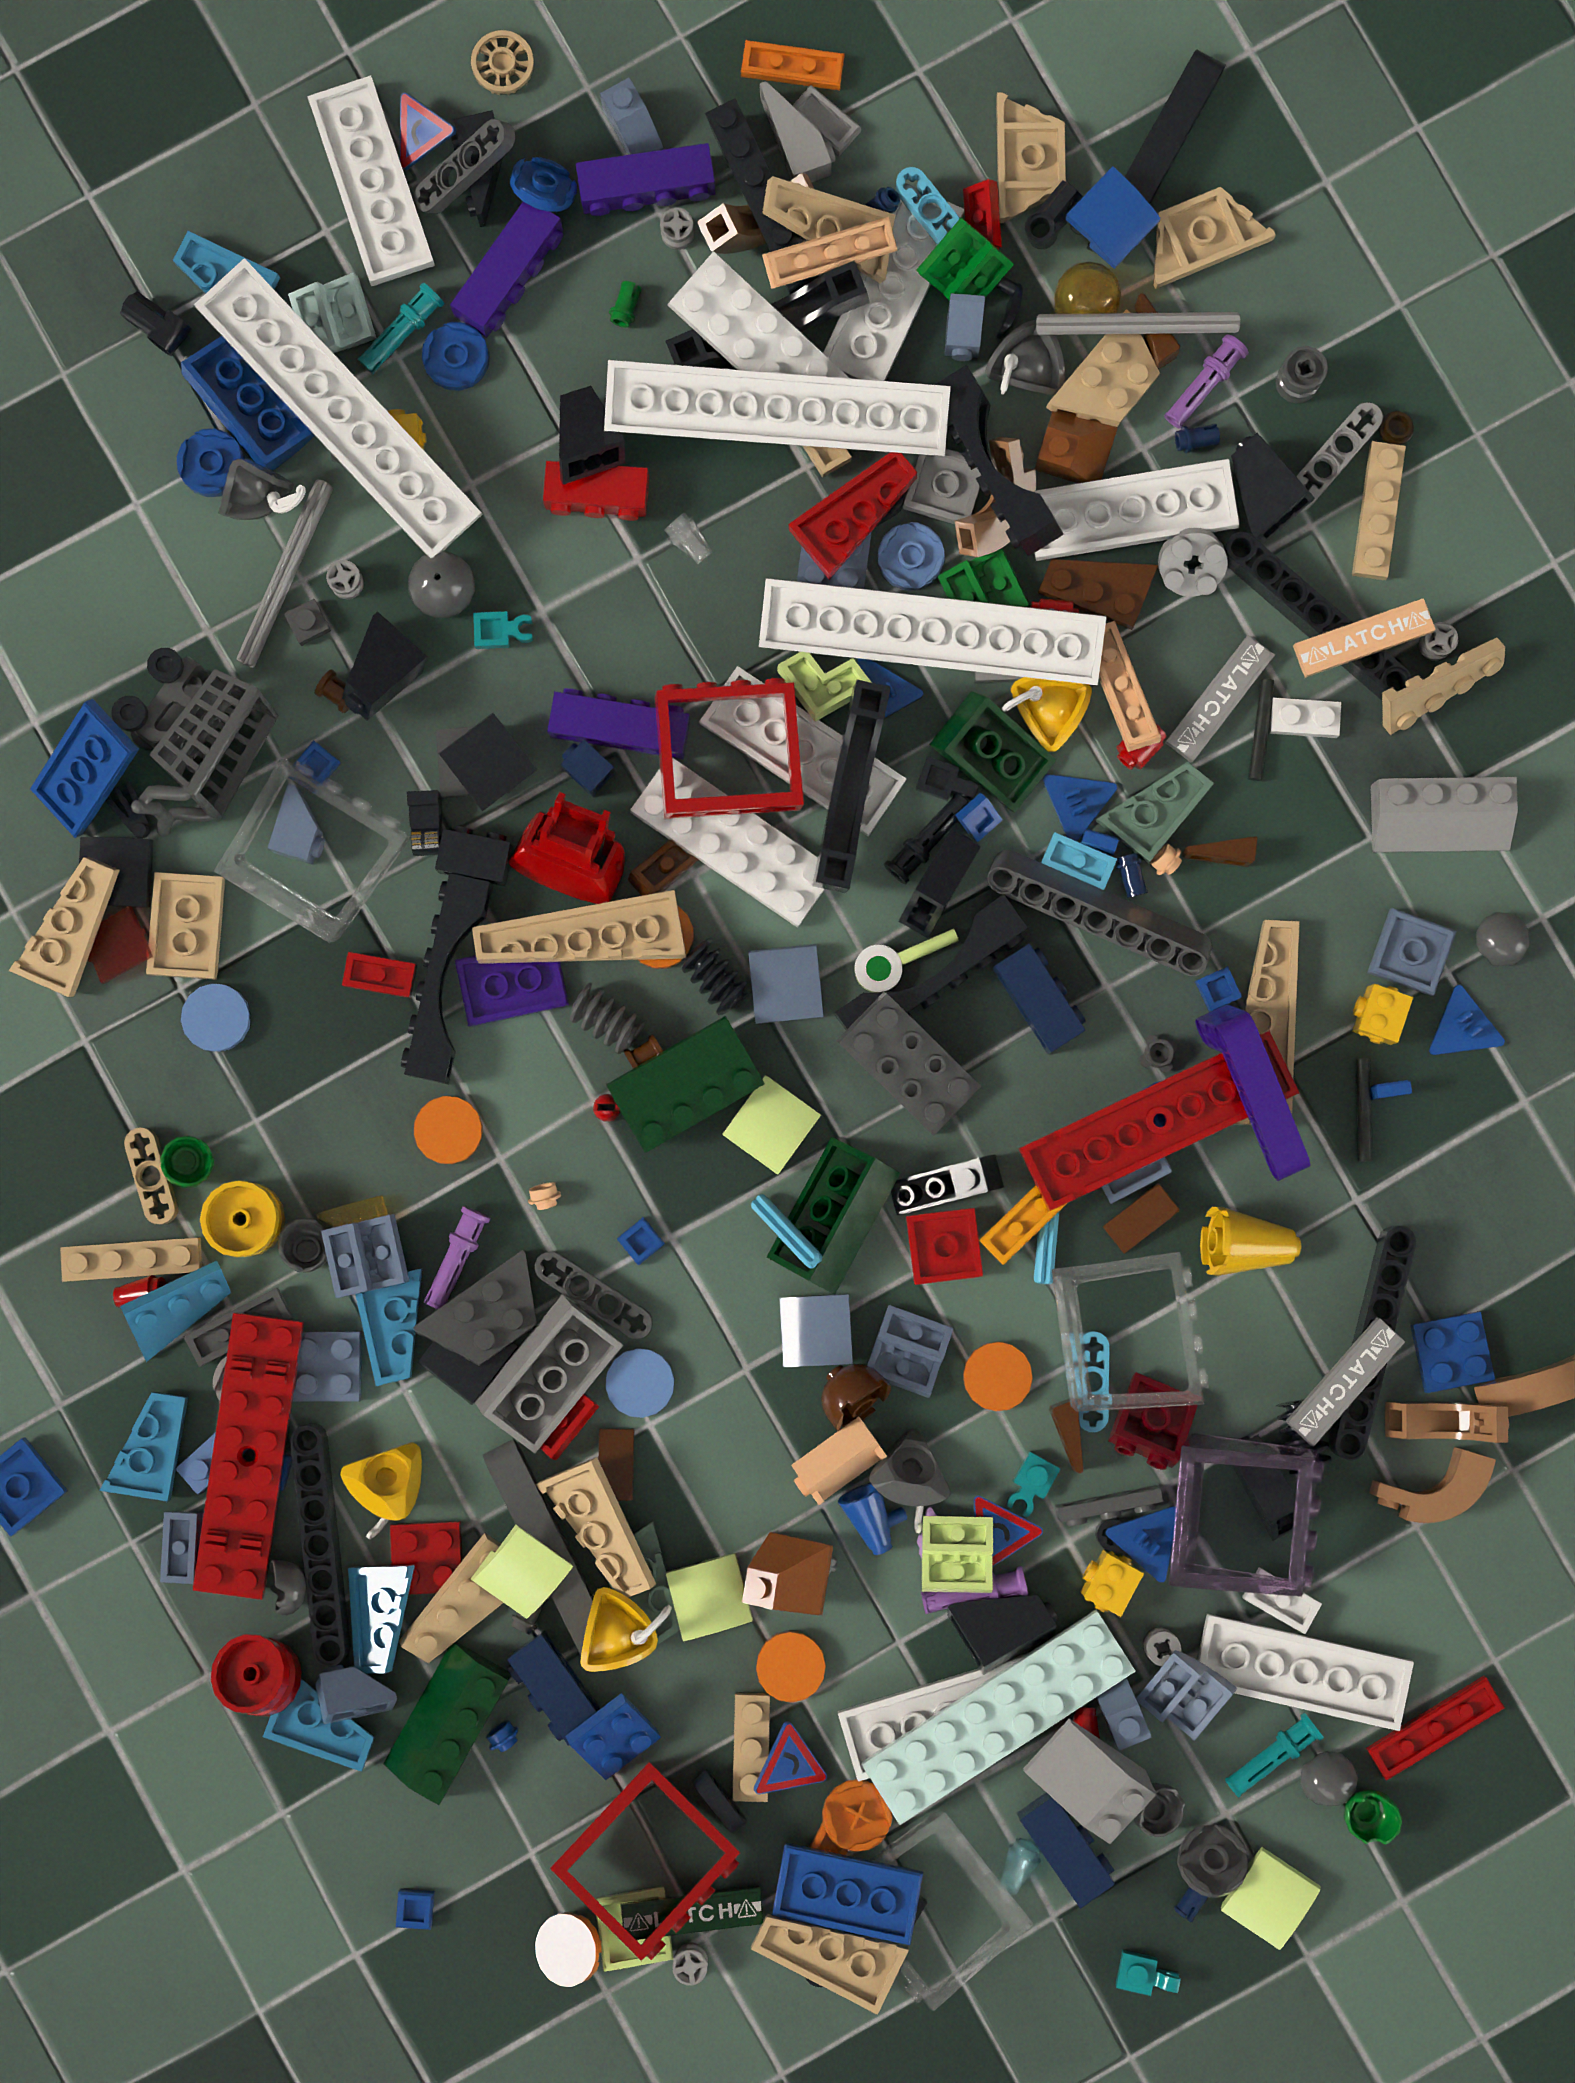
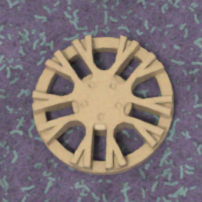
[471,30,534,95]

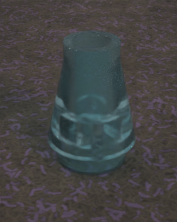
[999,1838,1041,1895]

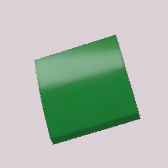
[916,217,1014,301]
[938,548,1031,607]

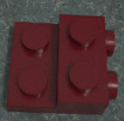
[1108,1372,1200,1470]

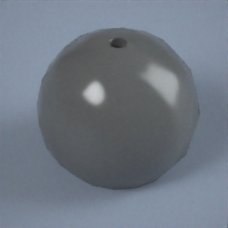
[408,551,475,618]

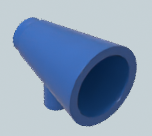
[838,1483,907,1555]

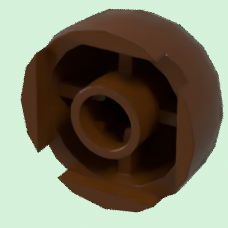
[821,1364,891,1431]

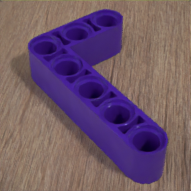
[1195,1005,1311,1181]

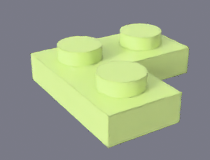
[777,652,872,722]

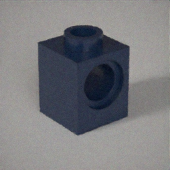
[561,740,616,797]

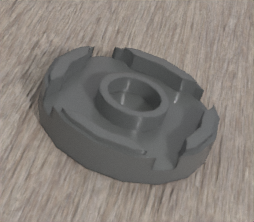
[1177,1825,1249,1898]

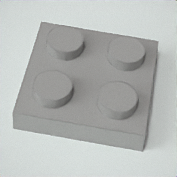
[903,449,981,524]

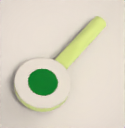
[854,929,959,993]

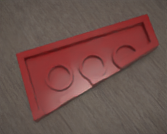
[788,452,917,580]

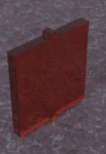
[88,906,153,984]

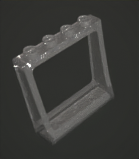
[214,759,411,943]
[1052,1252,1209,1412]
[863,1810,1034,2011]

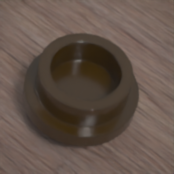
[1379,411,1414,445]

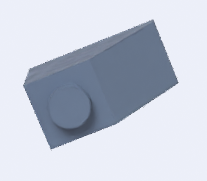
[600,78,664,155]
[944,293,985,361]
[268,783,325,865]
[315,1665,397,1724]
[1096,1678,1152,1751]

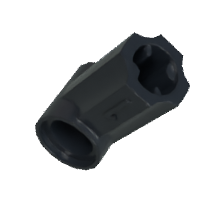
[1025,180,1083,249]
[120,291,192,356]

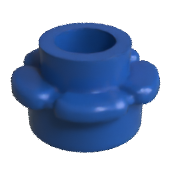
[486,1720,518,1752]

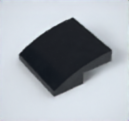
[438,713,537,811]
[79,837,153,908]
[418,1341,518,1405]

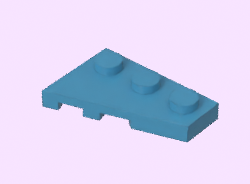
[173,231,280,294]
[120,1261,231,1362]
[355,1269,422,1386]
[99,1392,188,1501]
[348,1565,415,1674]
[263,1679,375,1772]

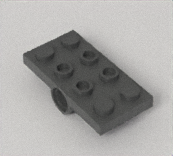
[836,991,981,1136]

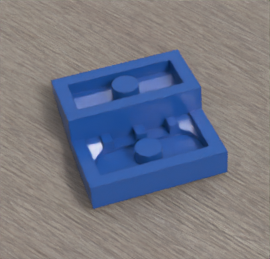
[1066,166,1161,269]

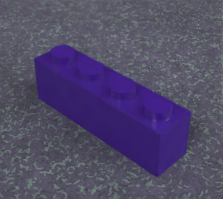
[576,143,716,216]
[450,202,563,338]
[547,688,690,760]

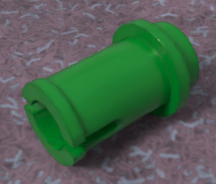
[609,281,642,328]

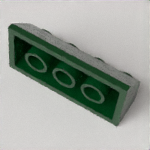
[606,1016,765,1153]
[767,1137,900,1295]
[383,1642,512,1805]

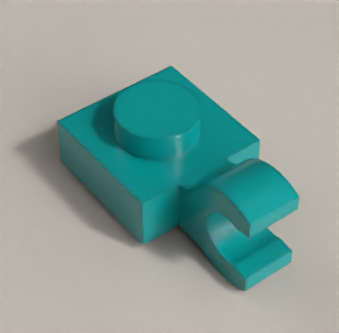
[1115,1950,1181,1996]

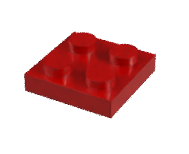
[906,1208,983,1285]
[390,1521,462,1595]

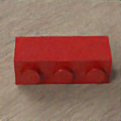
[543,461,649,521]

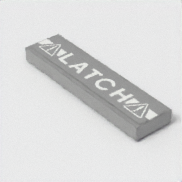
[1165,635,1275,763]
[1285,1318,1405,1446]

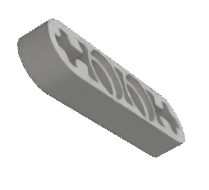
[1296,402,1383,512]

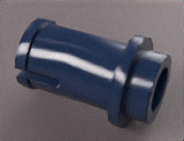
[865,187,900,213]
[1175,423,1220,453]
[1116,853,1148,898]
[1174,1887,1213,1922]

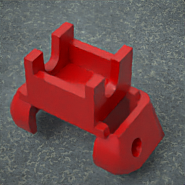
[508,792,625,904]

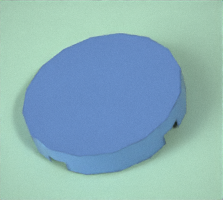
[878,522,945,591]
[181,984,251,1052]
[605,1348,675,1418]

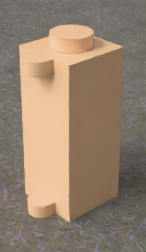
[791,1417,887,1505]

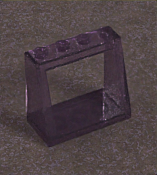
[1169,1433,1324,1597]

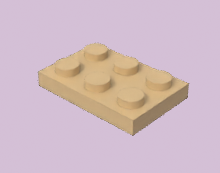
[146,872,225,980]

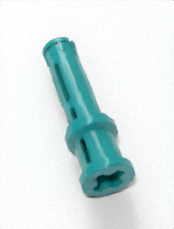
[357,283,445,375]
[1224,1712,1324,1798]

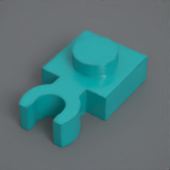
[473,611,533,649]
[1006,1451,1060,1518]

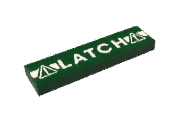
[620,1886,763,1940]

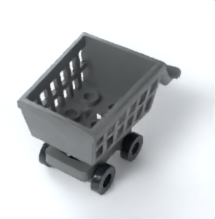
[111,648,279,837]

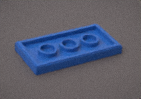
[30,699,139,838]
[772,1843,923,1945]

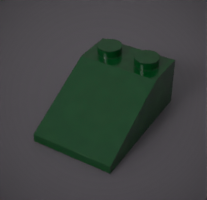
[929,691,1057,813]

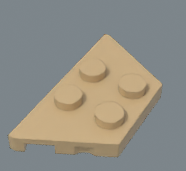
[996,92,1066,223]
[1153,187,1276,289]
[1046,309,1160,427]

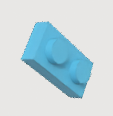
[1041,832,1117,890]

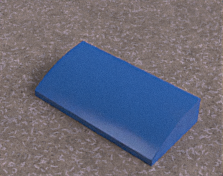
[181,336,315,471]

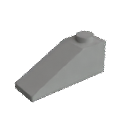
[760,81,835,182]

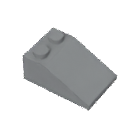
[1023,1719,1157,1844]

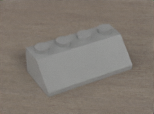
[1371,777,1518,853]
[475,1294,623,1453]

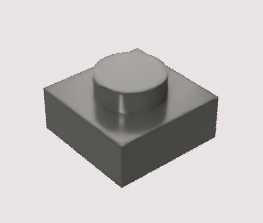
[284,599,331,646]

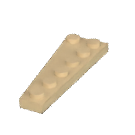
[472,890,687,964]
[1235,920,1299,1125]

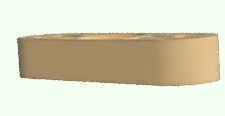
[124,1128,178,1224]

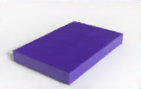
[455,955,570,1027]

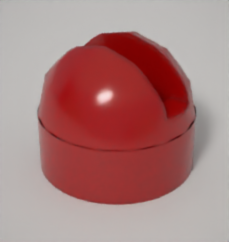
[593,1094,621,1122]

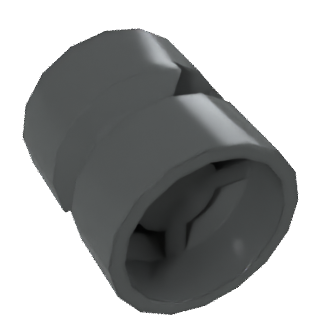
[1275,346,1328,404]

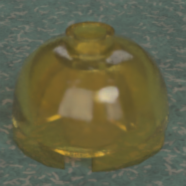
[1054,261,1121,314]

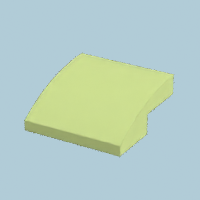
[723,1075,821,1175]
[922,1516,993,1593]
[471,1525,573,1619]
[666,1553,753,1641]
[1221,1847,1321,1950]

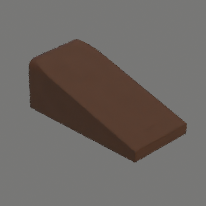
[1135,293,1181,370]
[1182,836,1258,867]
[628,840,699,896]
[1102,1184,1180,1253]
[1049,1397,1084,1474]
[598,1429,634,1501]

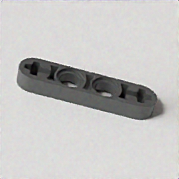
[414,119,515,214]
[535,1252,653,1339]

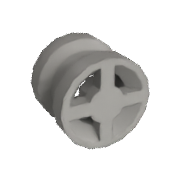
[660,207,694,250]
[326,560,364,600]
[1419,622,1458,661]
[1143,1627,1181,1666]
[673,1943,708,1985]

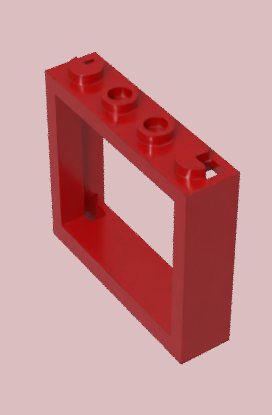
[655,678,804,819]
[550,1762,740,1961]

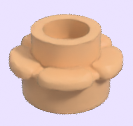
[1150,844,1182,875]
[528,1182,561,1210]

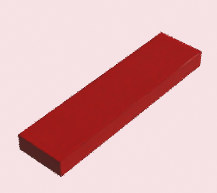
[1366,1676,1505,1781]

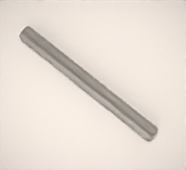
[1036,312,1240,335]
[237,479,333,668]

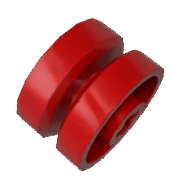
[211,1634,302,1716]

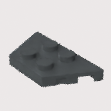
[413,1250,537,1366]

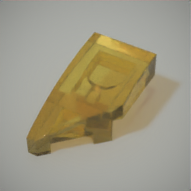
[316,1195,388,1227]

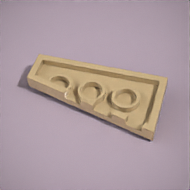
[763,176,895,283]
[9,857,120,997]

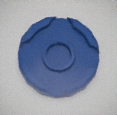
[510,157,577,212]
[422,322,490,391]
[177,429,245,497]

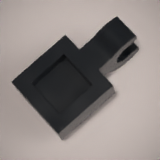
[916,756,979,801]

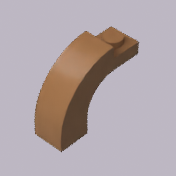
[697,173,814,254]
[955,437,1036,557]
[1474,1354,1575,1417]
[1385,1402,1509,1443]
[1369,1447,1496,1523]

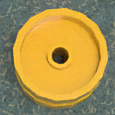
[200,1180,285,1257]

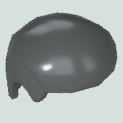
[1476,912,1529,966]
[278,1218,327,1273]
[269,1559,307,1615]
[1300,1751,1358,1806]
[1134,1783,1185,1837]

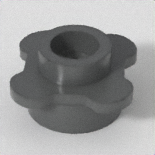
[1139,1035,1178,1073]

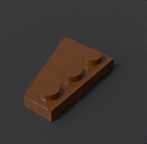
[1038,559,1158,630]

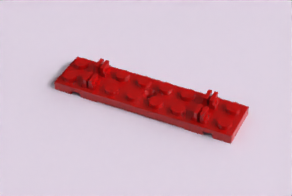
[1018,1030,1300,1211]
[193,1312,304,1600]

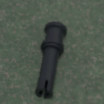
[884,793,969,885]

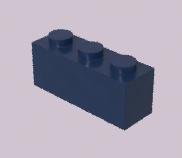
[993,944,1086,1054]
[507,1630,601,1746]
[1017,1792,1115,1909]

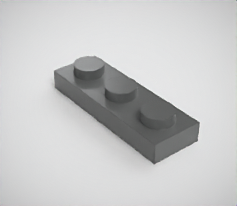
[183,1288,294,1367]
[1055,1485,1163,1526]

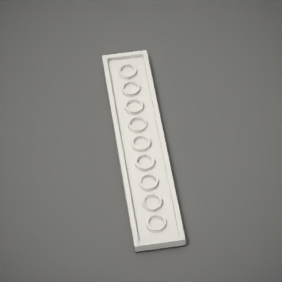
[194,258,482,558]
[604,360,950,456]
[759,578,1106,685]

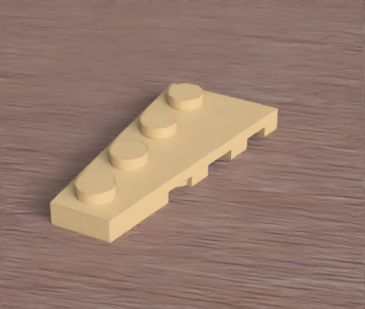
[1382,638,1505,735]
[535,1457,656,1598]
[399,1533,503,1663]
[751,1914,909,2015]

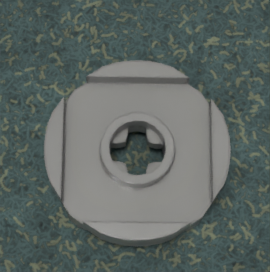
[1158,528,1228,597]

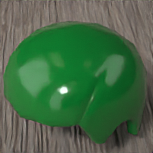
[160,1135,214,1188]
[1344,1789,1402,1844]

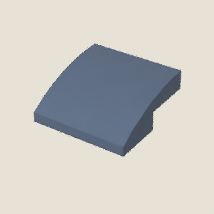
[748,944,824,1024]
[321,1214,410,1298]
[780,1294,853,1367]
[867,1305,954,1398]
[160,1511,204,1584]
[1136,1650,1237,1741]

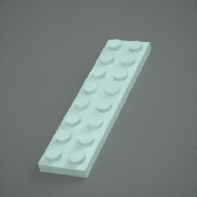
[861,1610,1135,1825]

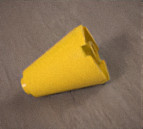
[1200,1207,1301,1276]

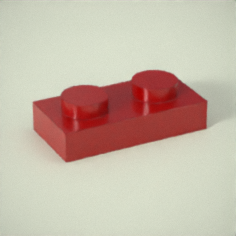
[963,179,1002,249]
[342,952,417,998]
[540,1393,599,1460]

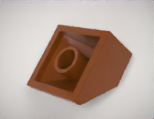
[1034,409,1118,484]
[742,1532,833,1615]

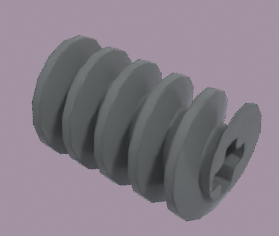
[570,982,647,1054]

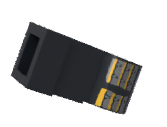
[407,790,442,856]

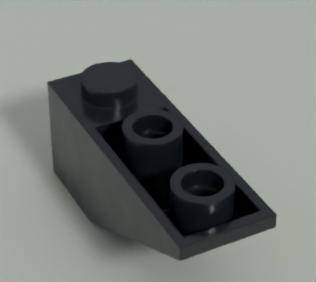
[451,110,504,227]
[891,1154,1004,1216]

